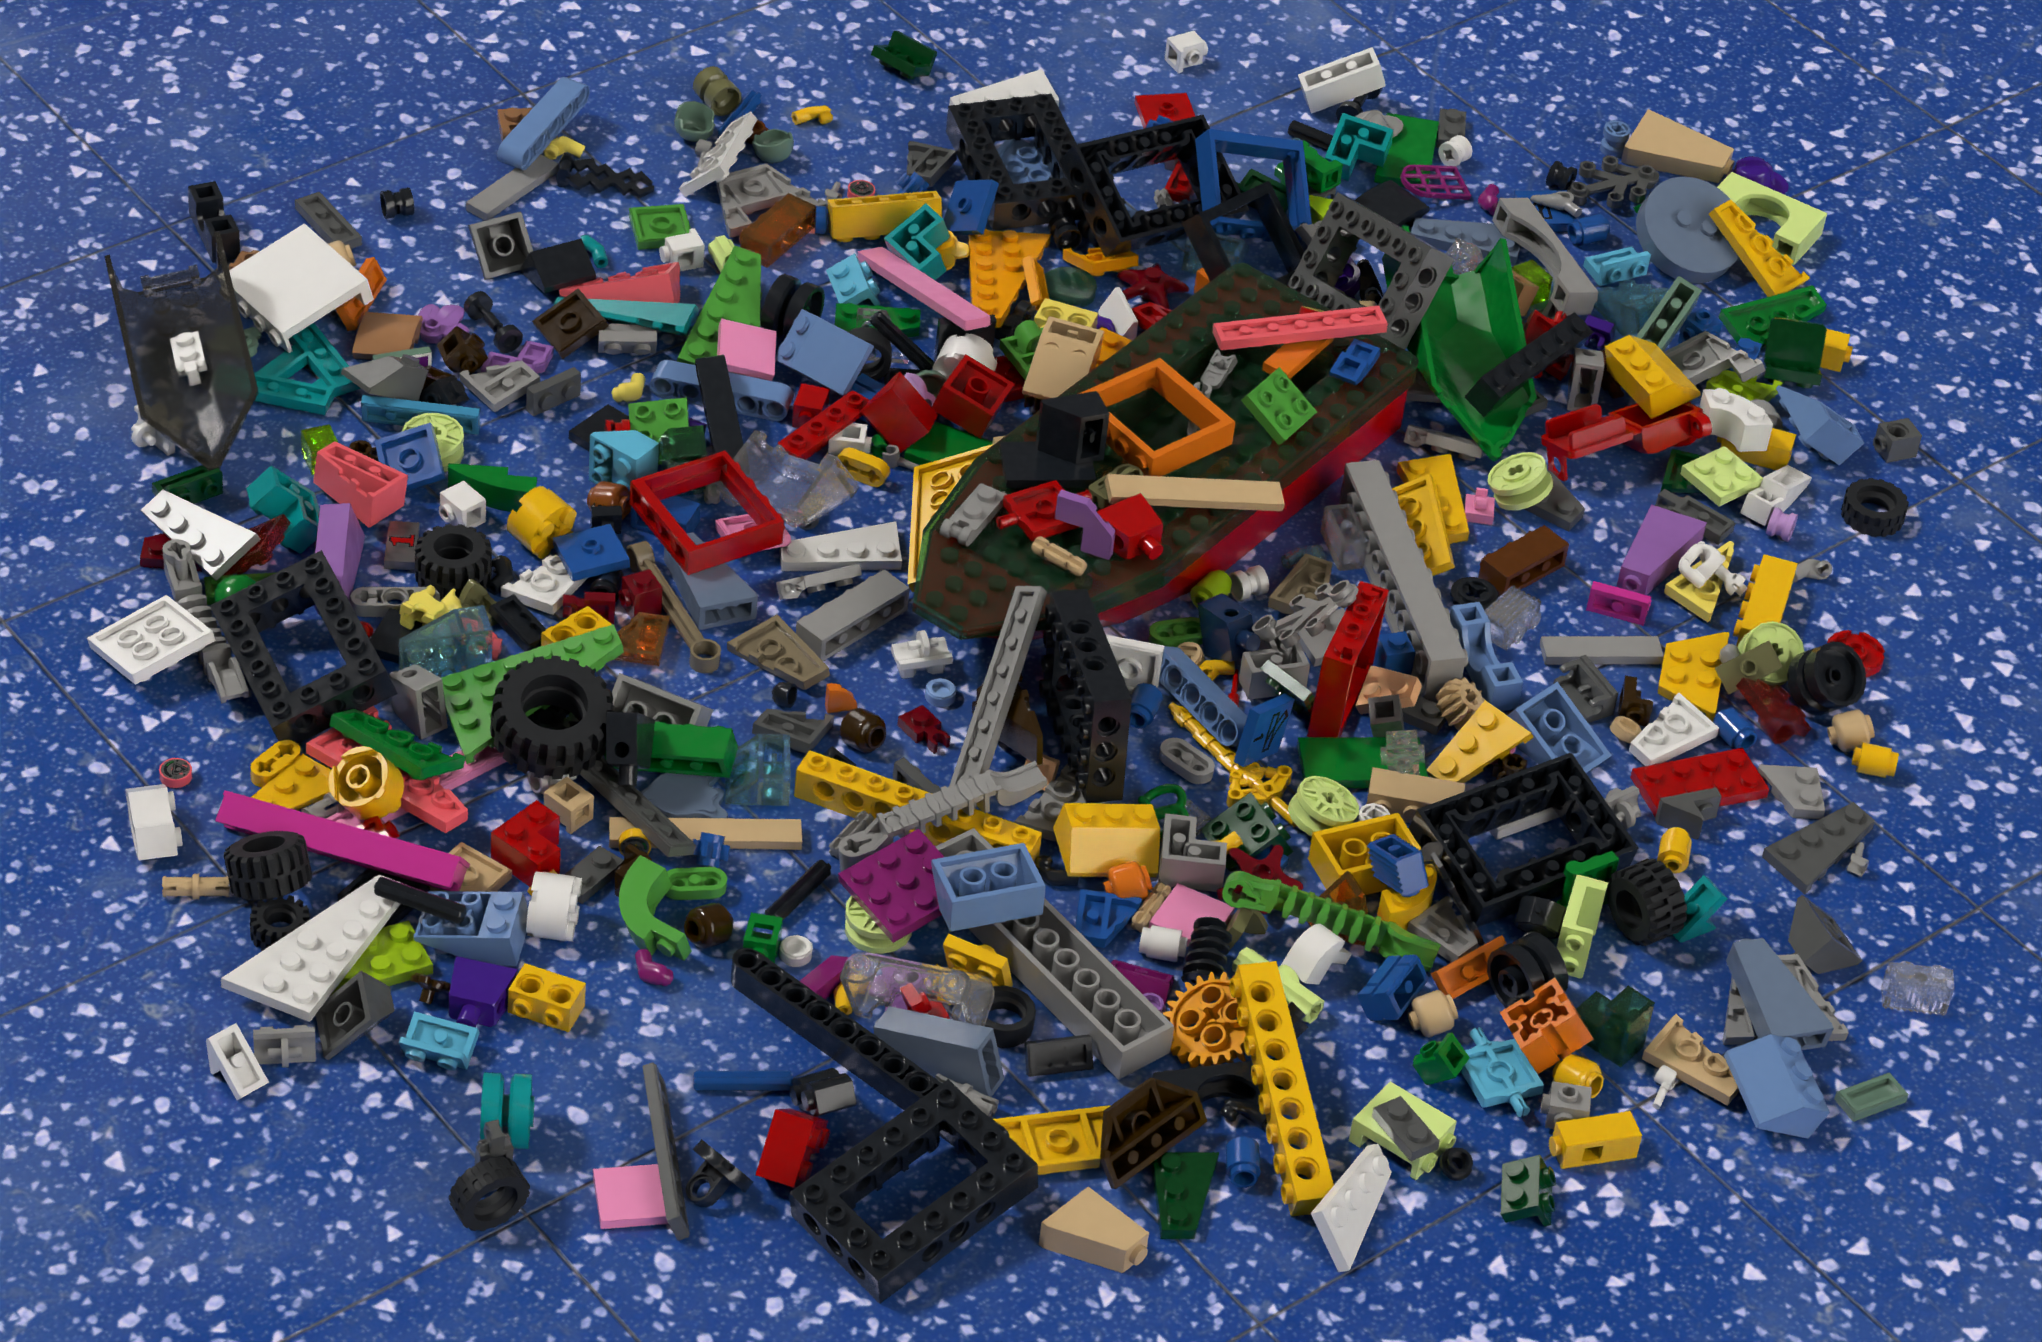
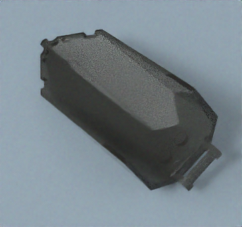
[104,231,259,471]

